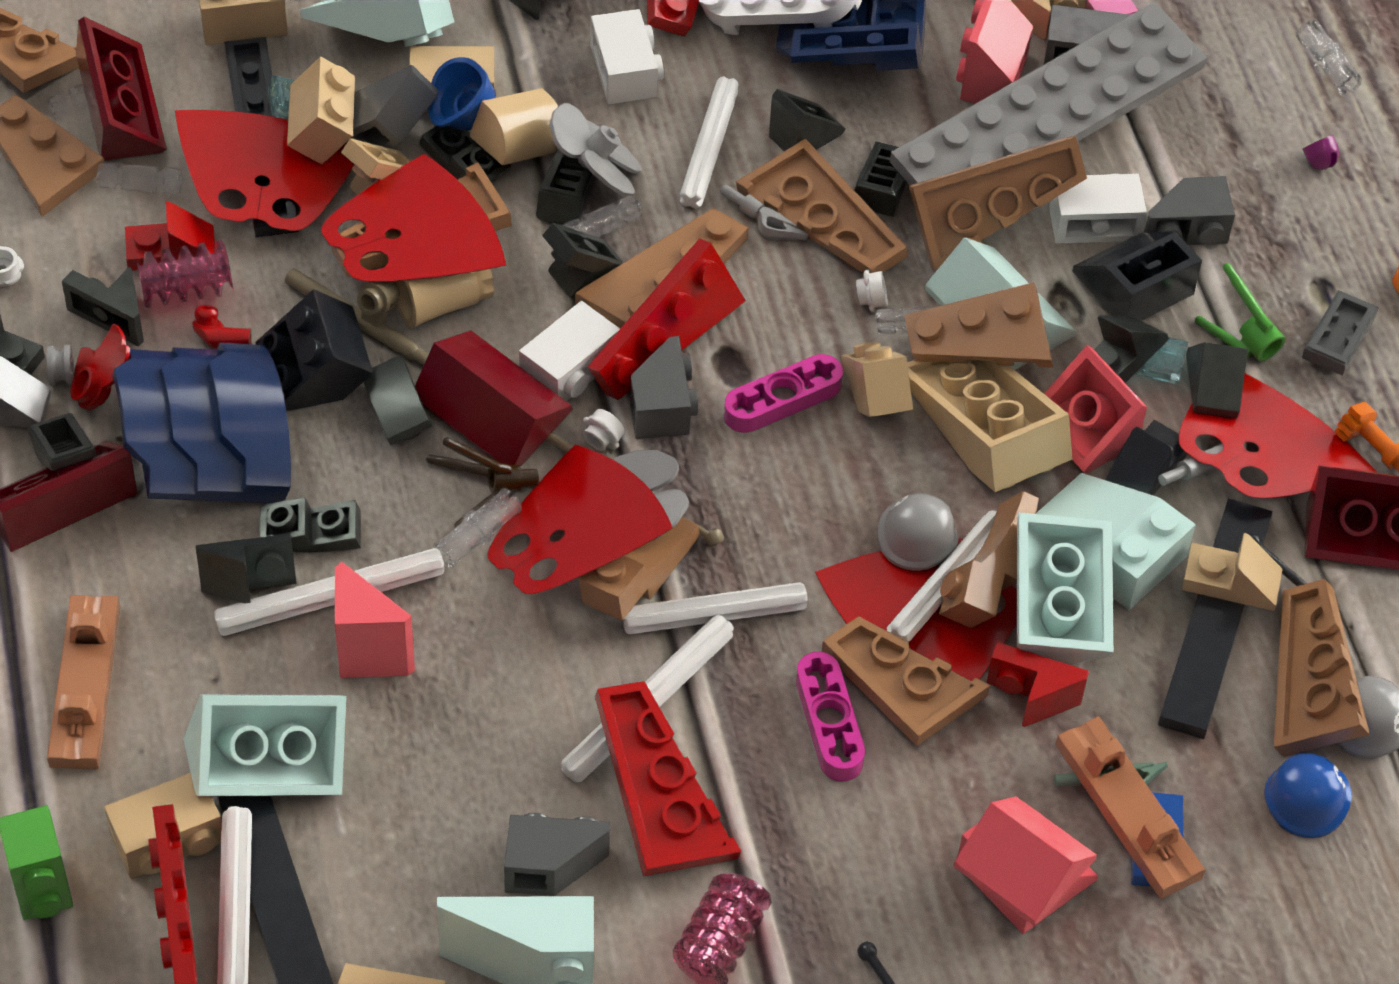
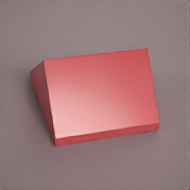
[1044,345,1147,473]
[335,562,415,678]
[953,796,1097,927]

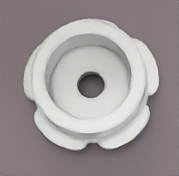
[0,246,24,287]
[856,270,888,313]
[582,409,625,451]

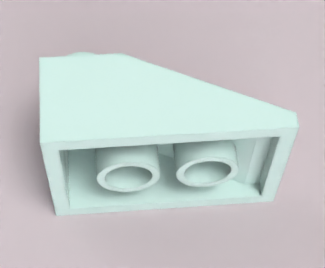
[300,0,454,47]
[1036,473,1196,610]
[437,896,594,984]

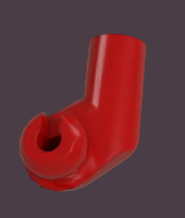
[192,305,252,349]

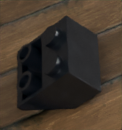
[1072,232,1202,321]
[255,289,373,412]

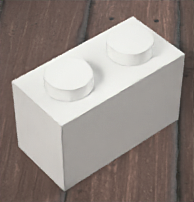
[590,9,664,104]
[1049,174,1147,244]
[519,300,620,401]

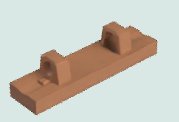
[47,595,120,769]
[1055,716,1205,899]

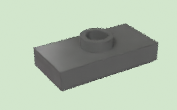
[1302,290,1379,376]

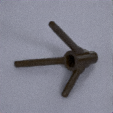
[426,437,539,530]

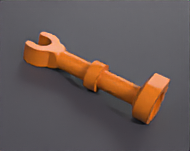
[1334,402,1399,472]

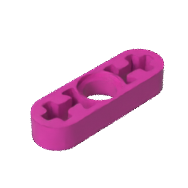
[724,354,843,433]
[796,652,865,781]

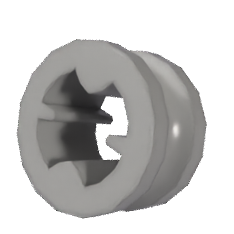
[46,345,74,386]

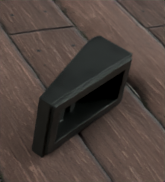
[854,141,907,217]
[536,149,594,227]
[28,413,97,471]

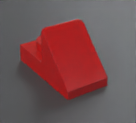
[125,201,216,271]
[987,642,1089,727]

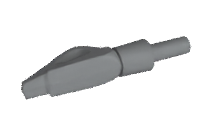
[720,184,809,241]
[1158,443,1246,486]

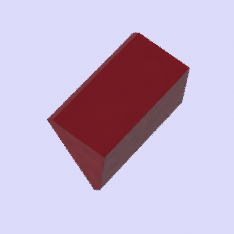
[76,16,167,161]
[415,330,573,467]
[0,441,138,552]
[1304,465,1399,570]

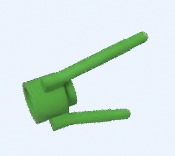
[1195,263,1286,362]

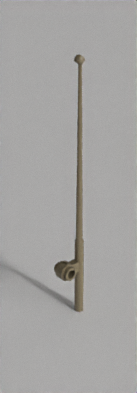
[285,268,724,546]

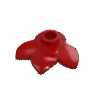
[70,324,130,411]

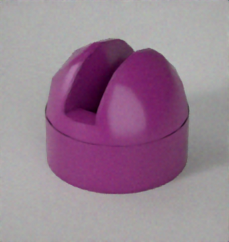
[1302,135,1340,170]

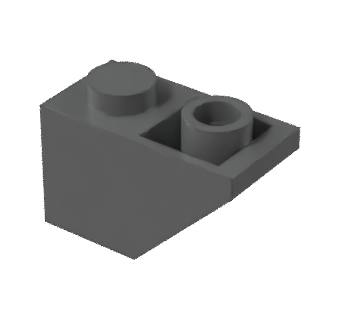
[348,65,438,148]
[1144,176,1235,245]
[630,336,698,439]
[504,813,610,896]

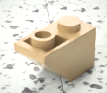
[841,342,913,417]

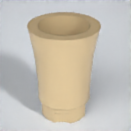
[394,269,495,329]

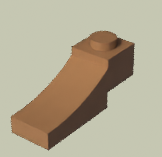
[939,491,1039,628]
[579,518,700,621]

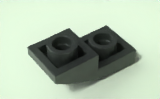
[419,126,511,183]
[364,355,432,446]
[260,497,361,553]

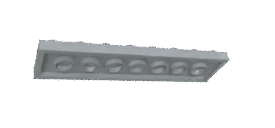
[889,1,1208,185]

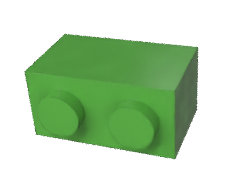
[0,805,73,920]

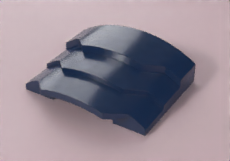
[776,0,926,71]
[112,343,291,503]

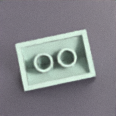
[925,237,1076,370]
[1017,512,1114,665]
[183,694,346,796]

